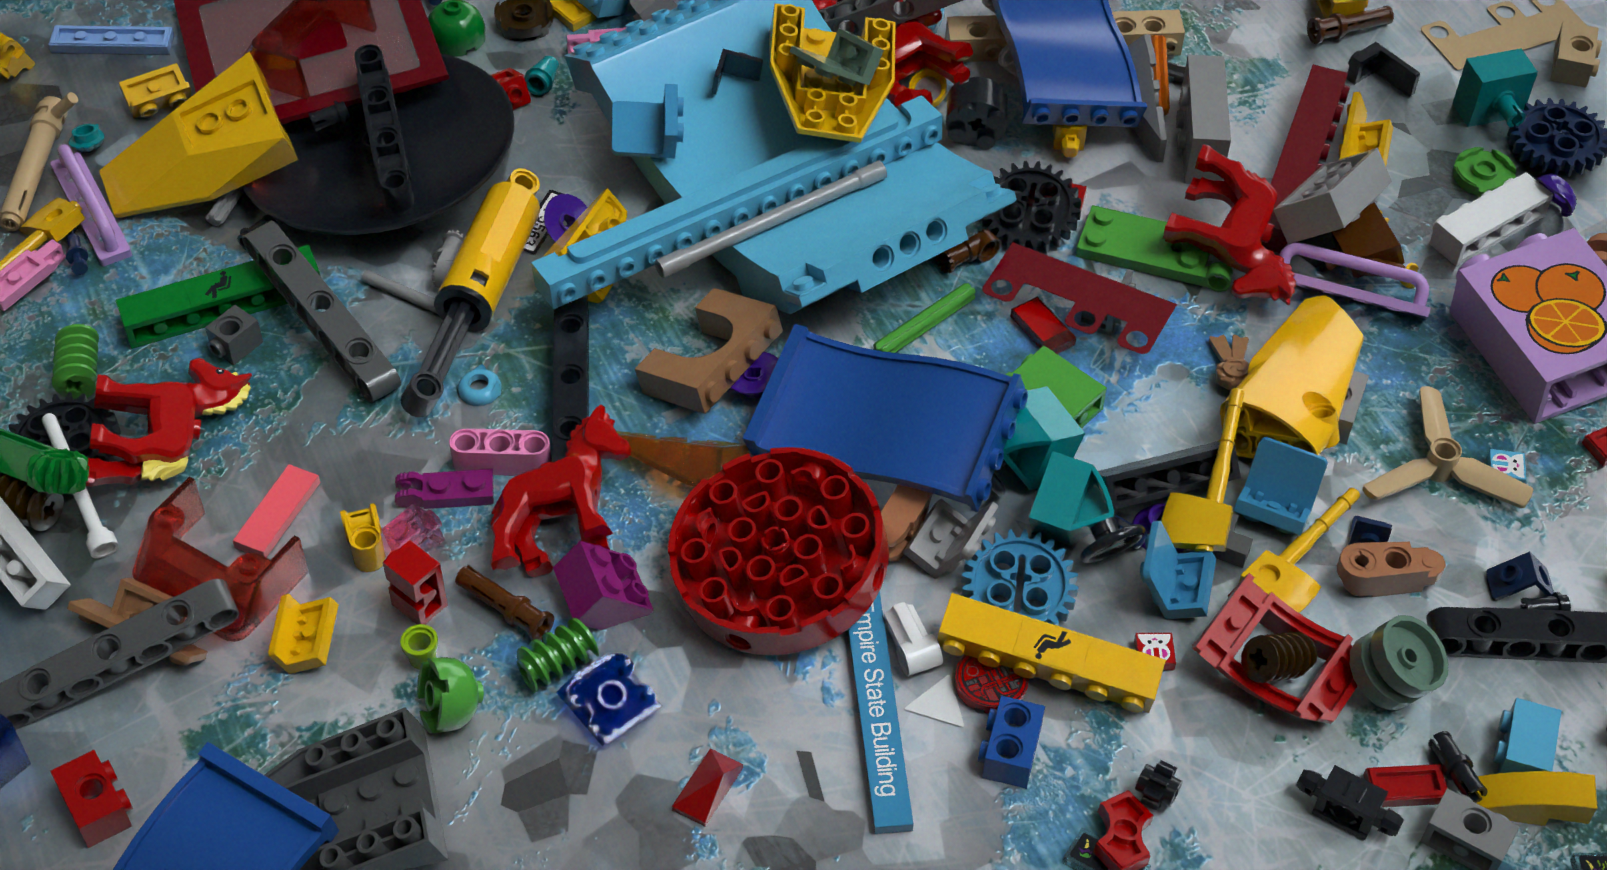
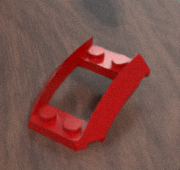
[1192,573,1358,724]

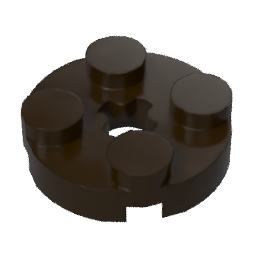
[494,0,553,40]

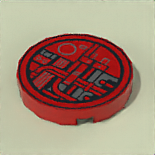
[954,654,1029,714]

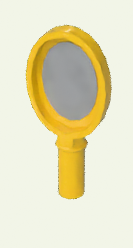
[909,67,947,107]

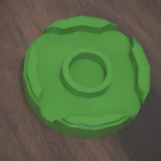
[1453,147,1516,197]

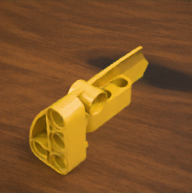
[1220,294,1364,458]

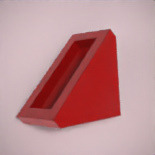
[672,748,743,826]

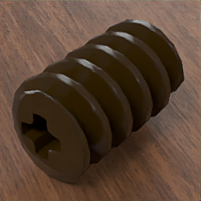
[0,472,64,531]
[1241,632,1317,683]

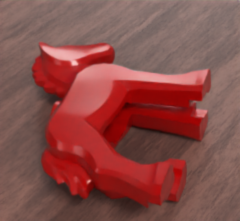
[887,0,974,107]
[1163,144,1296,305]
[490,405,632,578]

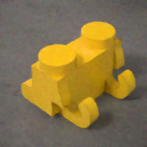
[0,32,35,80]

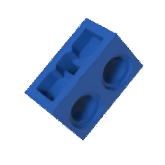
[978,696,1045,789]

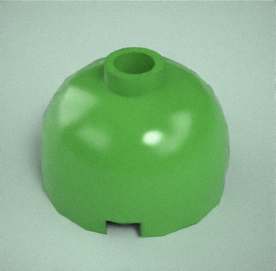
[417,657,484,733]

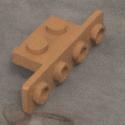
[67,578,208,666]

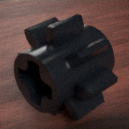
[1135,760,1183,811]

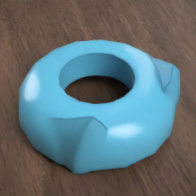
[458,364,502,406]

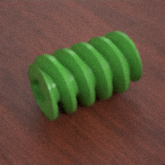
[52,324,99,400]
[517,618,599,693]

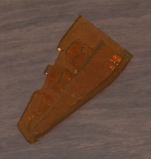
[616,431,750,486]

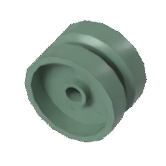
[1349,615,1448,710]

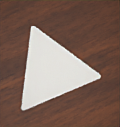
[905,675,964,727]

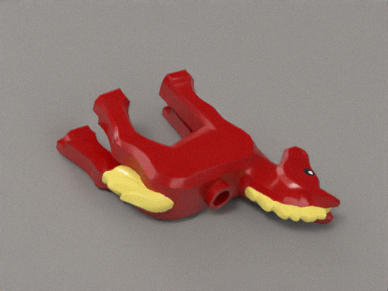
[86,358,252,487]

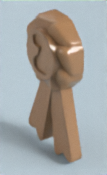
[1209,334,1249,390]

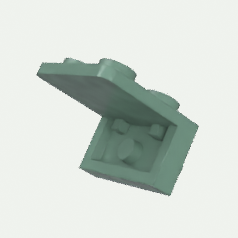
[789,28,884,86]

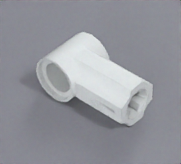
[884,602,943,676]

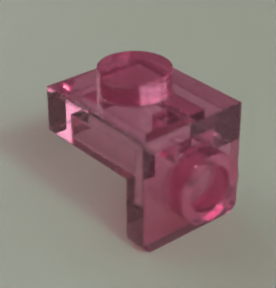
[381,504,445,551]

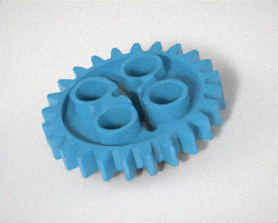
[961,529,1079,626]

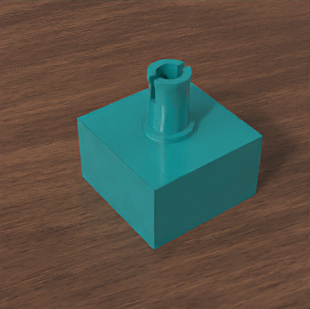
[1452,48,1538,127]

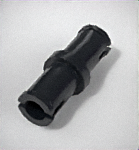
[1428,731,1488,803]

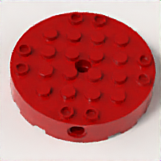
[668,447,889,655]

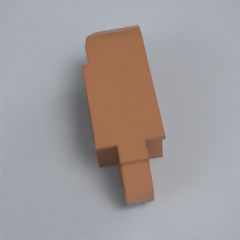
[881,485,933,562]
[1337,541,1446,597]

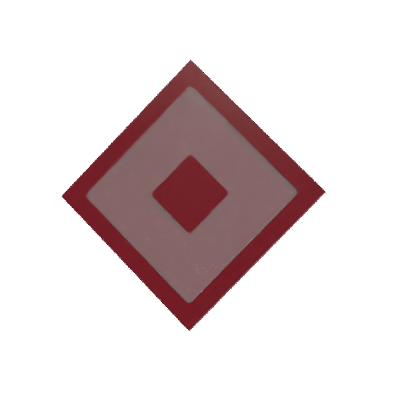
[174,0,449,125]

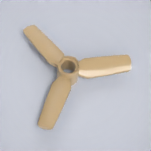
[1362,386,1533,508]

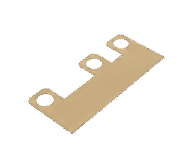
[1421,0,1586,70]

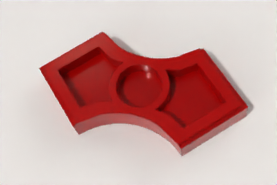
[1093,790,1154,870]

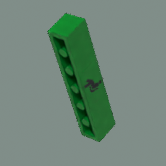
[116,245,321,349]

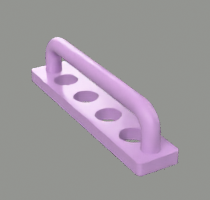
[50,144,132,266]
[1279,242,1431,319]

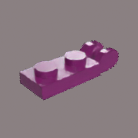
[394,469,494,509]

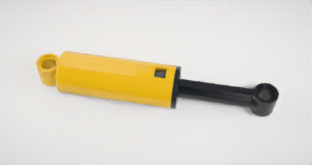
[400,168,540,418]

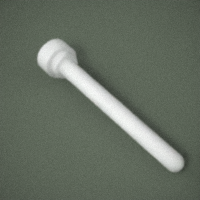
[42,413,119,559]

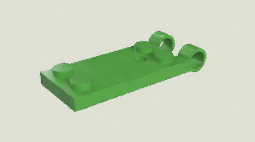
[1076,205,1233,292]

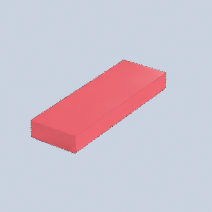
[233,464,321,559]

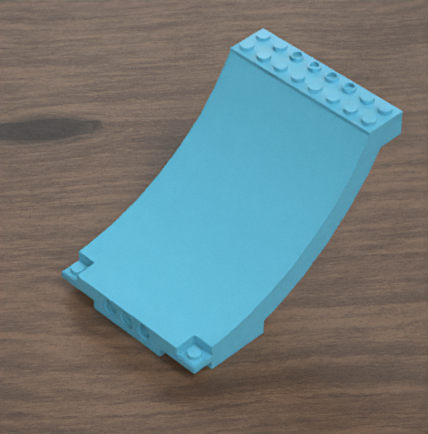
[564,0,1017,314]

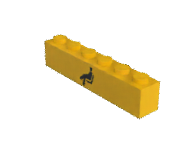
[937,593,1166,713]

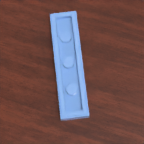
[48,25,174,55]

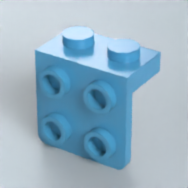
[611,84,684,159]
[1233,437,1328,535]
[1140,521,1216,619]

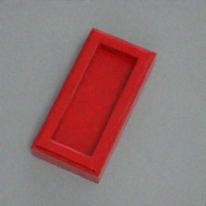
[1363,764,1447,807]

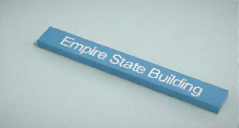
[848,591,914,834]

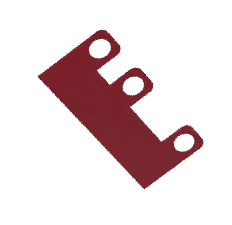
[982,242,1177,354]

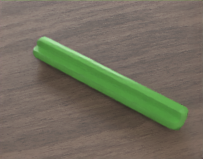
[873,283,976,353]

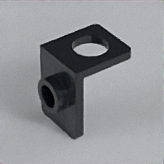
[712,49,763,95]

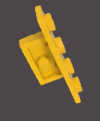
[1339,91,1393,166]

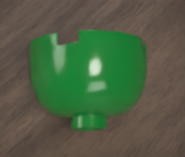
[428,0,486,57]

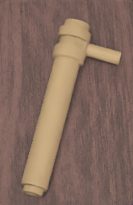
[0,92,79,231]

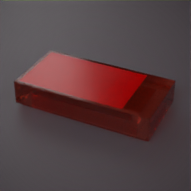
[1010,296,1077,354]

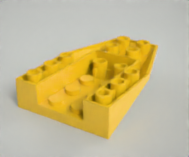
[769,3,896,143]
[99,51,298,218]

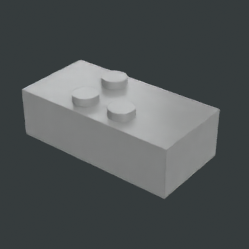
[1176,54,1231,184]
[1273,148,1392,244]

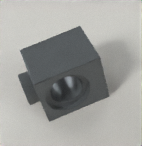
[205,305,263,365]

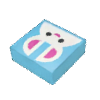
[1487,449,1526,483]

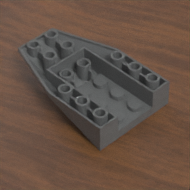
[264,707,448,870]

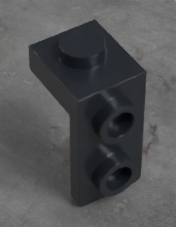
[1347,42,1420,97]

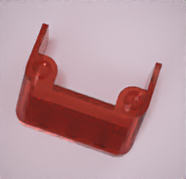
[242,0,377,100]
[132,476,309,642]

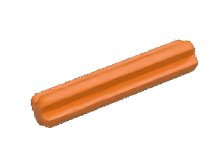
[1151,35,1170,116]

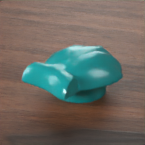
[69,124,105,152]

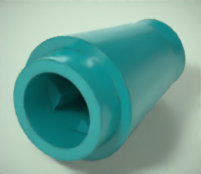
[524,56,559,95]

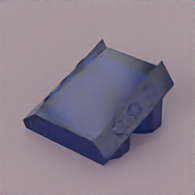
[556,653,663,747]

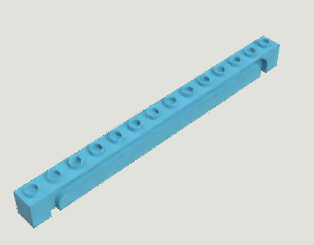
[531,95,943,309]

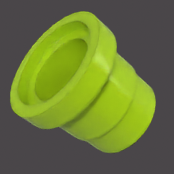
[400,624,438,670]

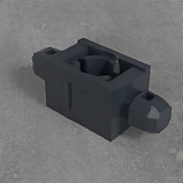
[1296,765,1404,840]

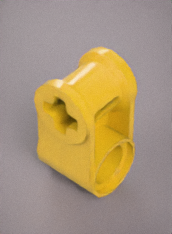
[340,503,386,572]

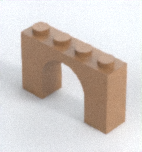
[635,288,783,414]

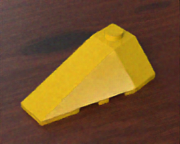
[543,188,628,303]

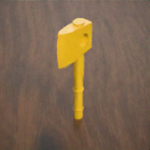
[0,197,85,271]
[1161,388,1245,552]
[1239,487,1360,613]

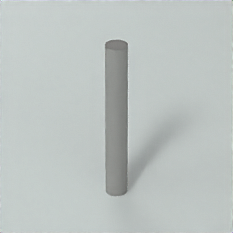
[362,270,436,313]

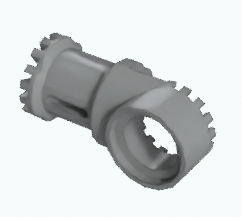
[432,229,465,288]

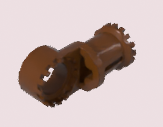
[934,229,1001,273]

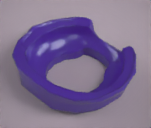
[1535,174,1577,217]

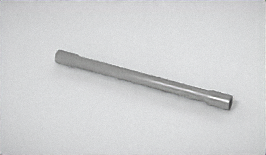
[655,160,887,278]

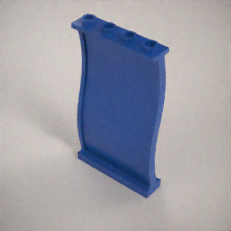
[992,0,1147,127]
[742,324,1028,512]
[113,742,339,870]

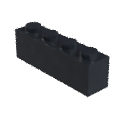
[1098,441,1241,510]

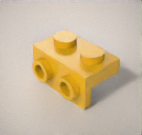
[119,63,191,119]
[268,594,339,674]

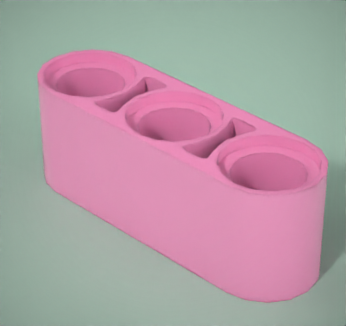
[449,428,552,476]

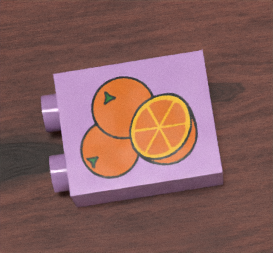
[1450,228,1607,424]

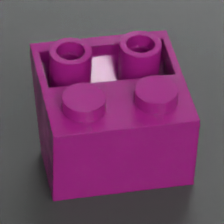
[553,541,654,630]

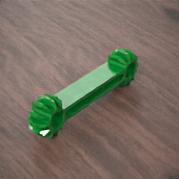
[0,428,90,495]

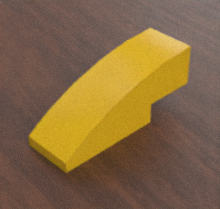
[1477,771,1597,826]

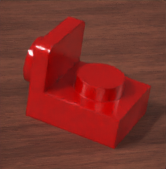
[491,68,531,110]

